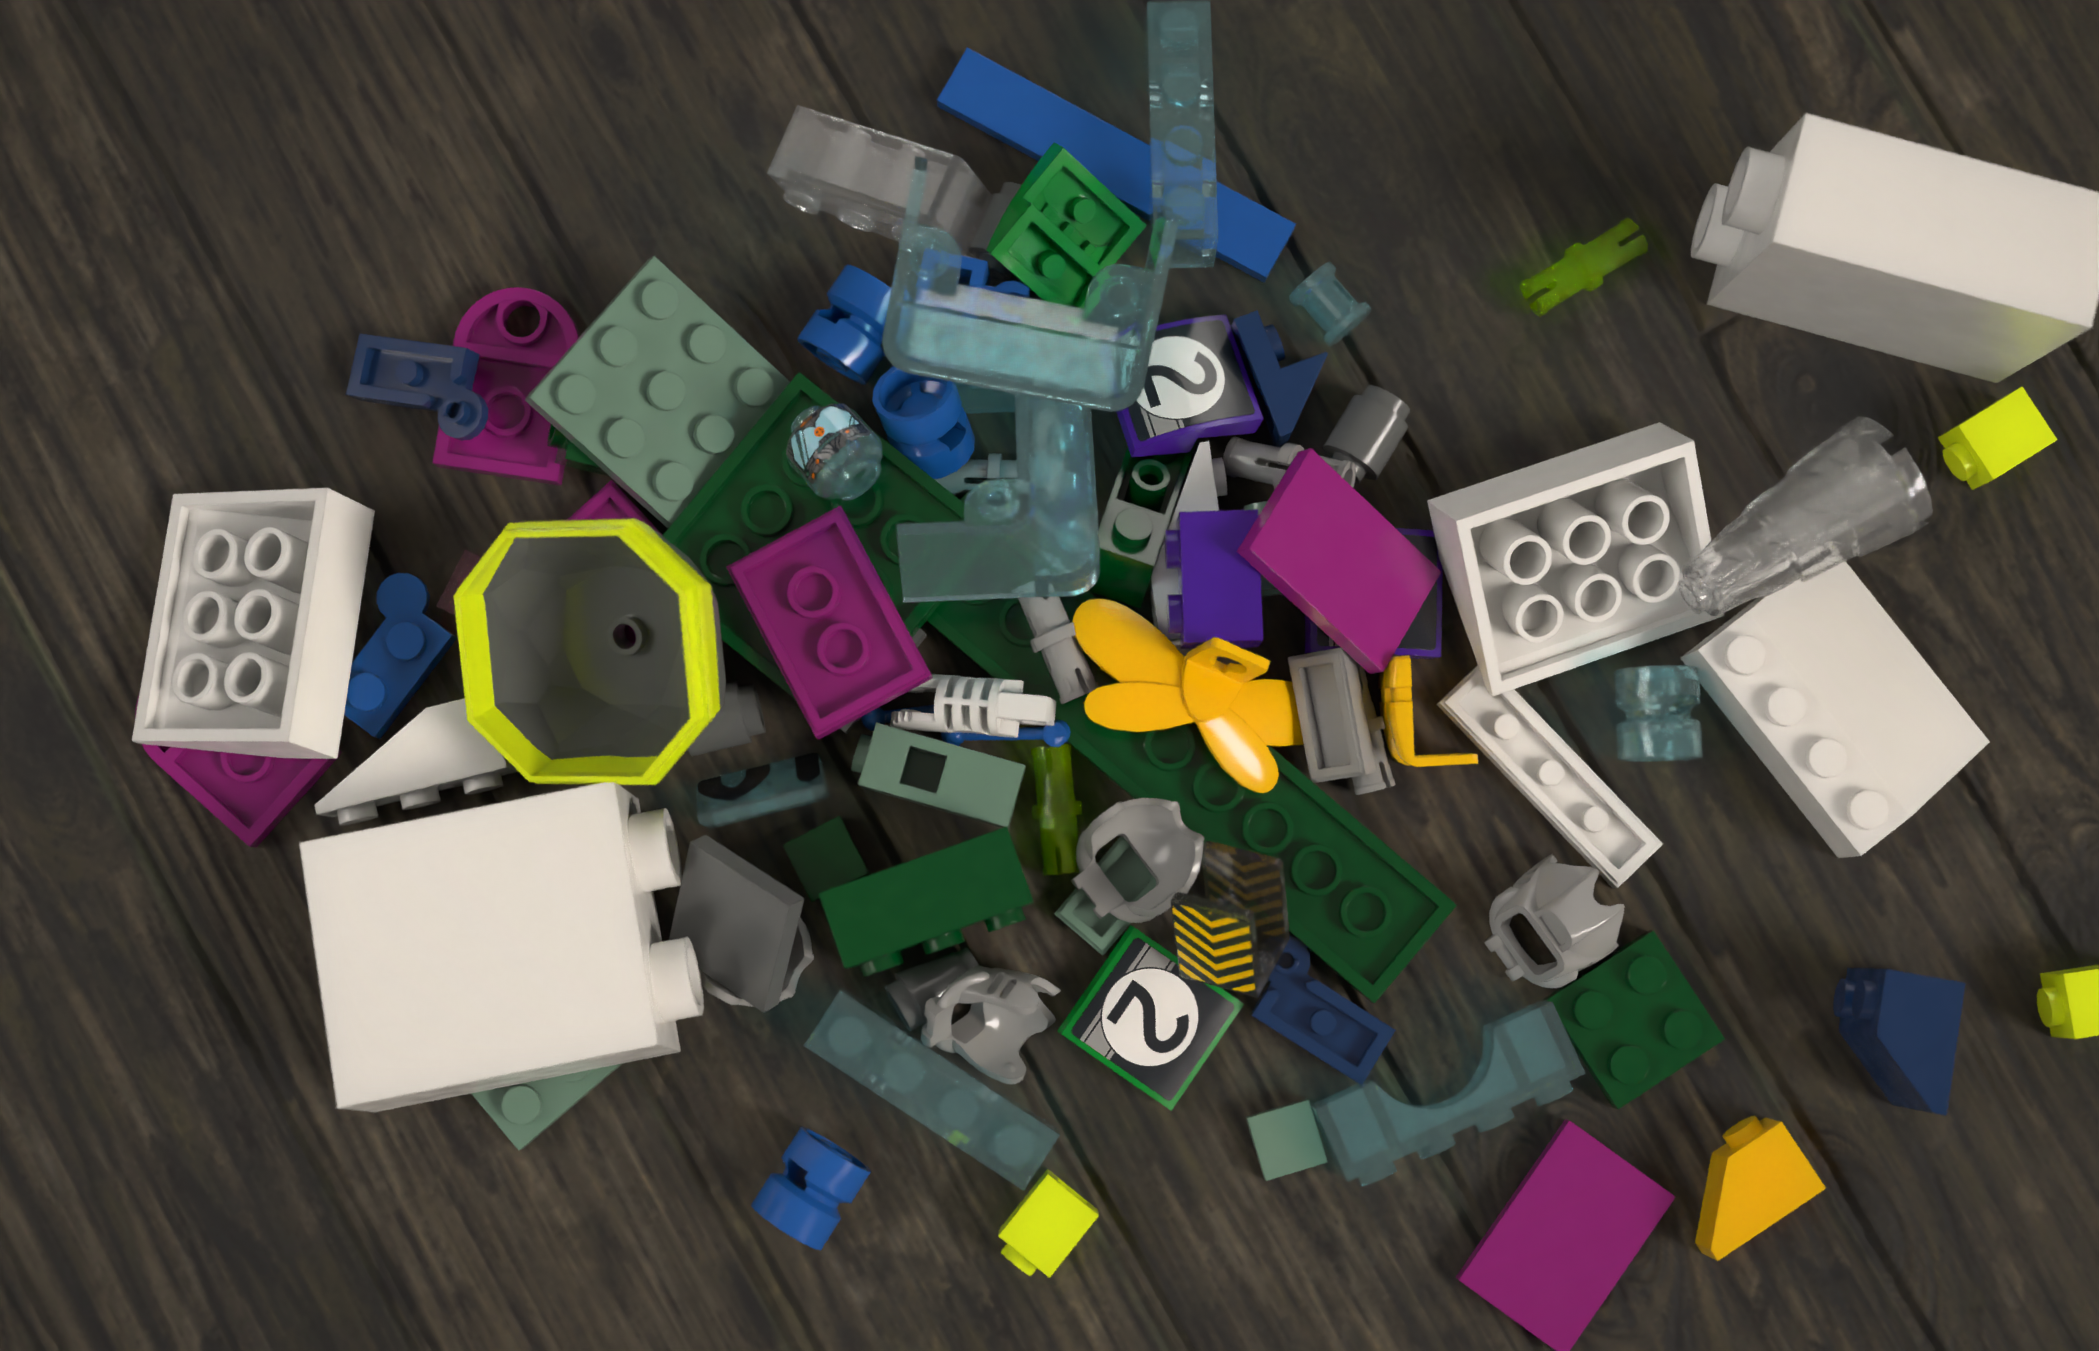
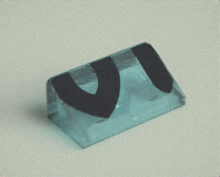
[696,753,830,829]

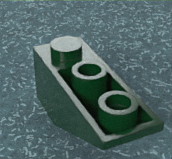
[1081,440,1197,609]

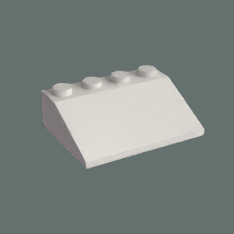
[1427,422,1724,696]
[132,488,375,759]
[1681,542,1990,858]

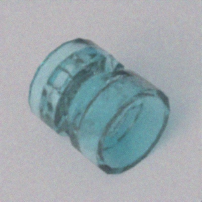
[1614,665,1703,762]

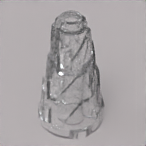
[1678,417,1932,616]

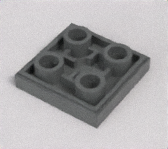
[669,835,804,1013]

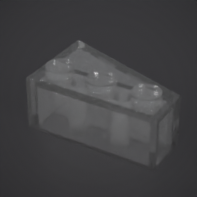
[767,105,992,259]

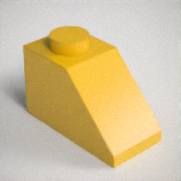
[1695,1116,1826,1261]

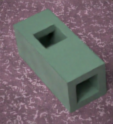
[851,723,1026,829]

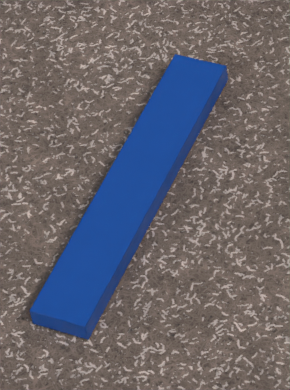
[937,47,1296,283]

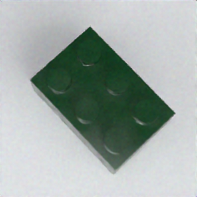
[818,827,1034,977]

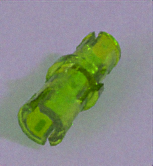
[1519,218,1648,317]
[1030,744,1082,876]

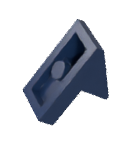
[1231,310,1328,447]

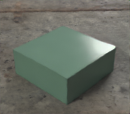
[1245,1098,1328,1181]

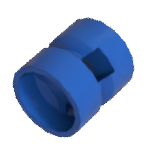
[797,265,912,385]
[872,358,975,479]
[751,1126,871,1251]

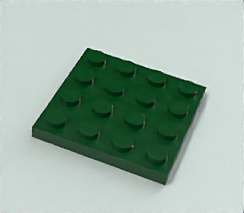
[663,372,998,732]

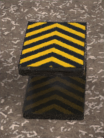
[1171,841,1290,998]

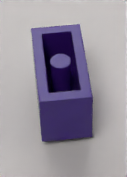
[1165,510,1263,649]

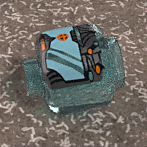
[786,403,883,501]

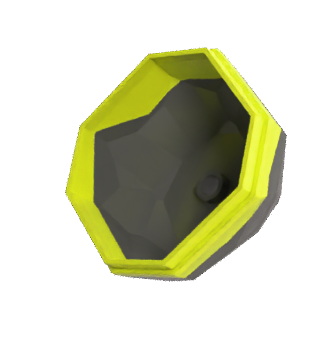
[454,519,726,785]

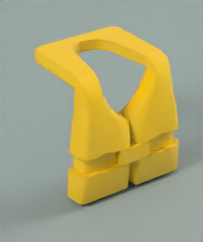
[1378,655,1478,767]

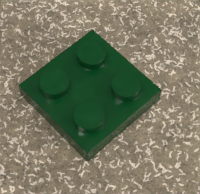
[1542,930,1725,1109]

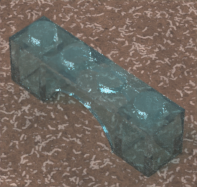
[1144,1,1218,268]
[804,989,1060,1191]
[1310,1000,1585,1186]

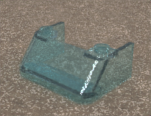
[882,156,1179,411]
[896,333,1100,602]

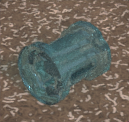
[1288,262,1372,347]

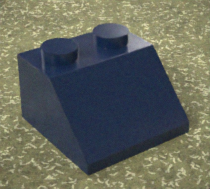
[1833,968,1965,1116]

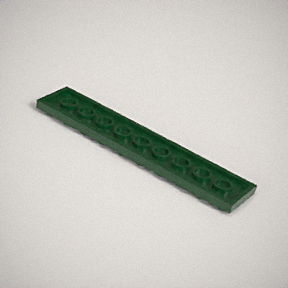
[926,490,1457,1004]

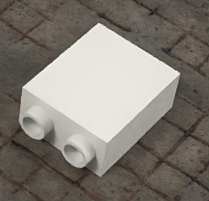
[1691,113,2099,383]
[300,783,704,1112]

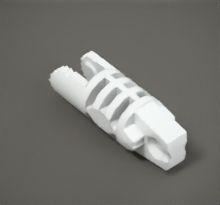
[890,674,1056,738]

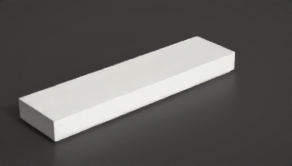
[1437,665,1663,888]

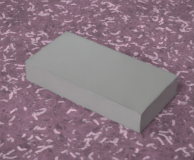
[1288,647,1377,783]

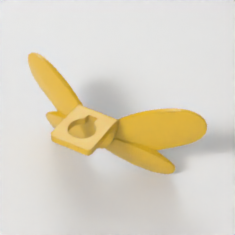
[1072,598,1304,793]

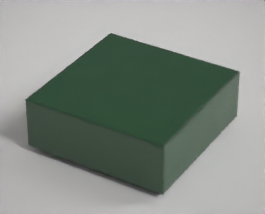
[782,816,870,902]

